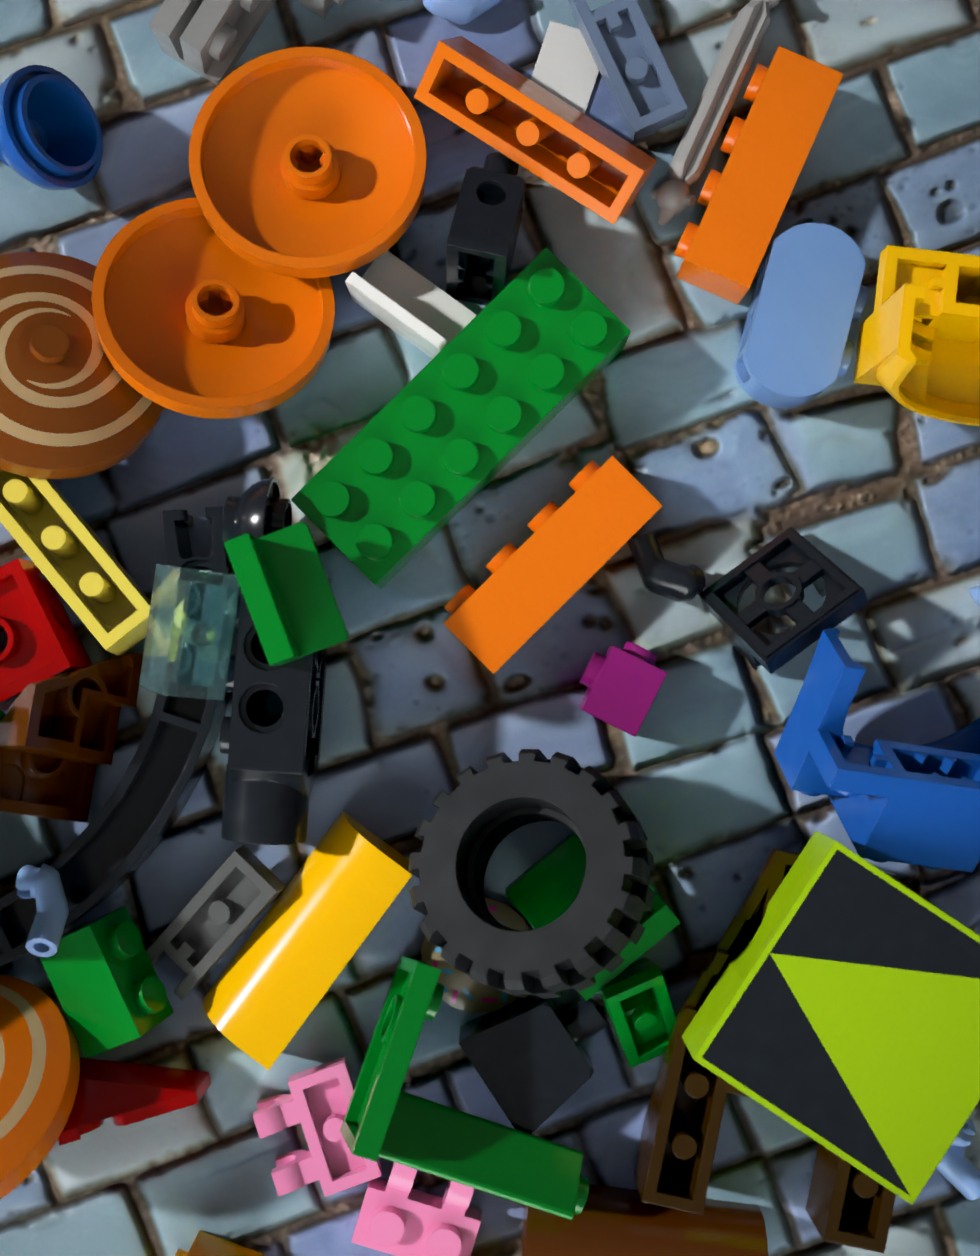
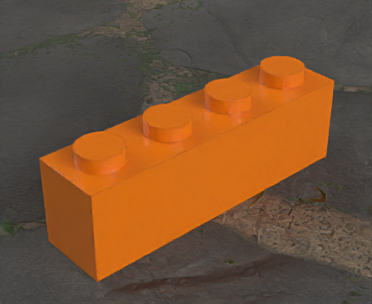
[414,36,657,225]
[673,46,844,305]
[443,455,663,674]

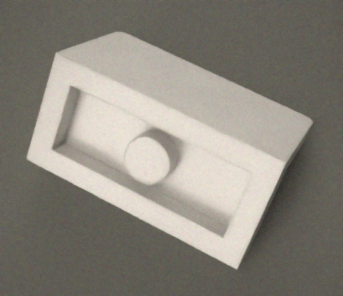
[345,250,477,359]

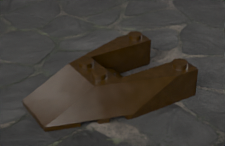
[634,848,897,1253]

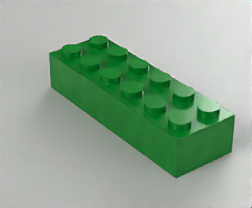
[290,247,631,589]

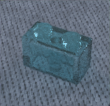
[139,564,240,701]

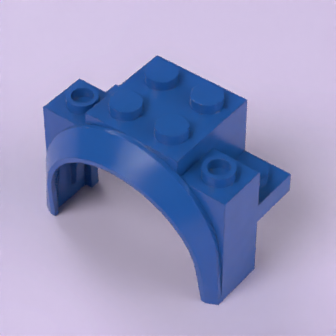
[774,628,980,872]

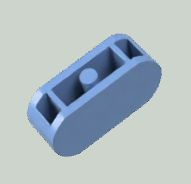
[733,222,868,409]

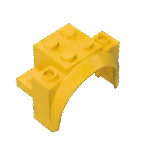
[853,245,980,426]

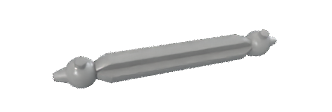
[651,0,781,226]

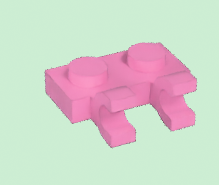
[253,1056,382,1197]
[351,1162,482,1256]

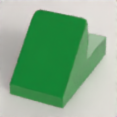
[598,957,676,1068]

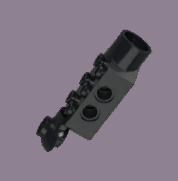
[219,477,331,845]

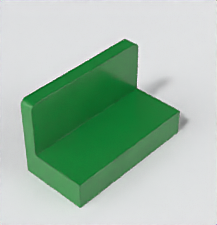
[224,522,349,666]

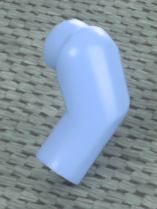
[15,863,69,957]
[936,1117,980,1200]

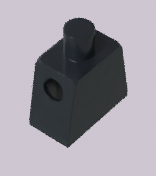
[446,152,526,306]
[459,995,609,1134]

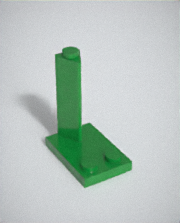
[340,955,589,1220]

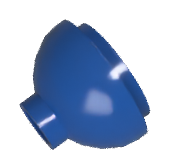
[0,65,103,191]

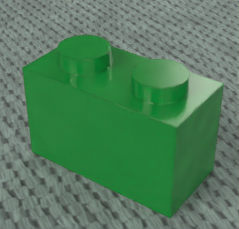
[39,906,174,1059]

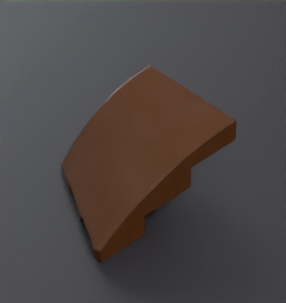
[0,652,144,823]

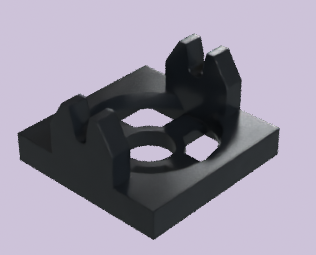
[698,527,868,674]

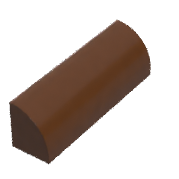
[521,1184,768,1256]

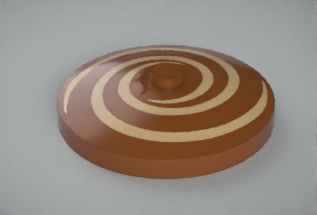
[0,252,164,479]

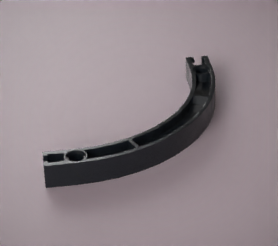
[0,506,239,966]

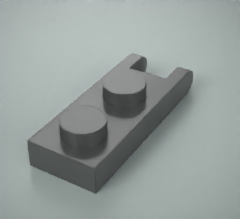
[146,845,286,1000]

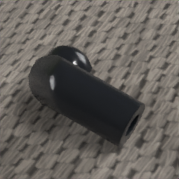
[627,531,706,602]

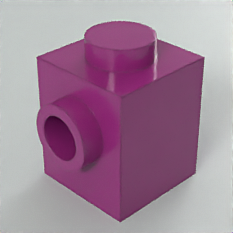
[578,641,667,737]

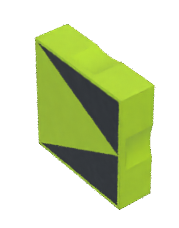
[681,830,980,1205]

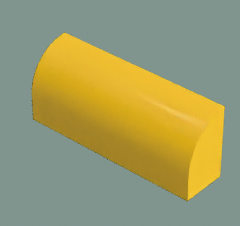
[203,811,412,1070]

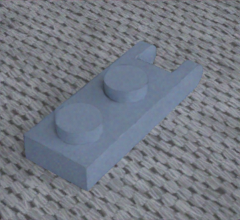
[568,0,688,141]

